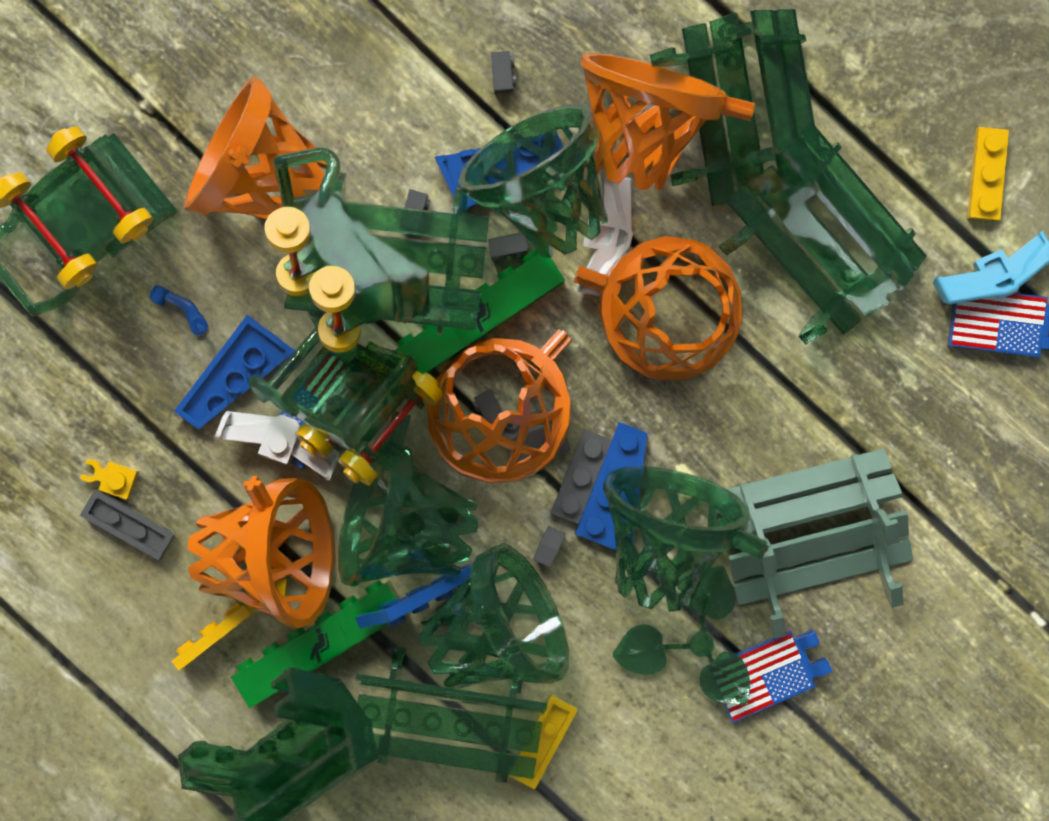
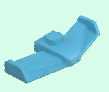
[933,231,1049,304]

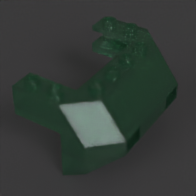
[178,667,379,821]

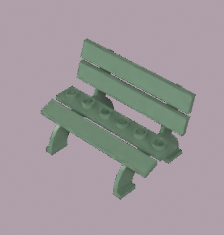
[710,449,913,638]

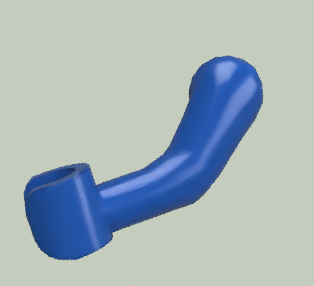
[150,285,208,335]

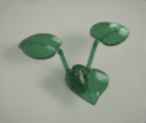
[613,566,750,705]

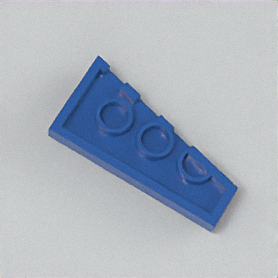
[434,131,570,213]
[174,314,296,429]
[575,422,647,556]
[355,561,484,629]

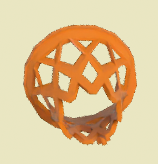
[580,53,755,190]
[184,76,333,219]
[573,236,742,381]
[427,329,572,484]
[187,476,335,629]

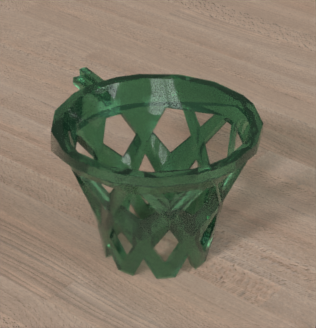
[458,104,608,258]
[338,411,479,587]
[603,466,769,612]
[419,543,569,689]

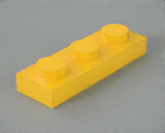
[967,127,1009,221]
[172,602,256,670]
[508,694,578,790]

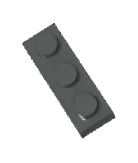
[551,429,612,524]
[80,489,176,560]

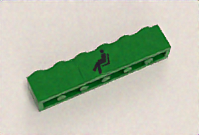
[393,249,565,374]
[231,579,400,708]

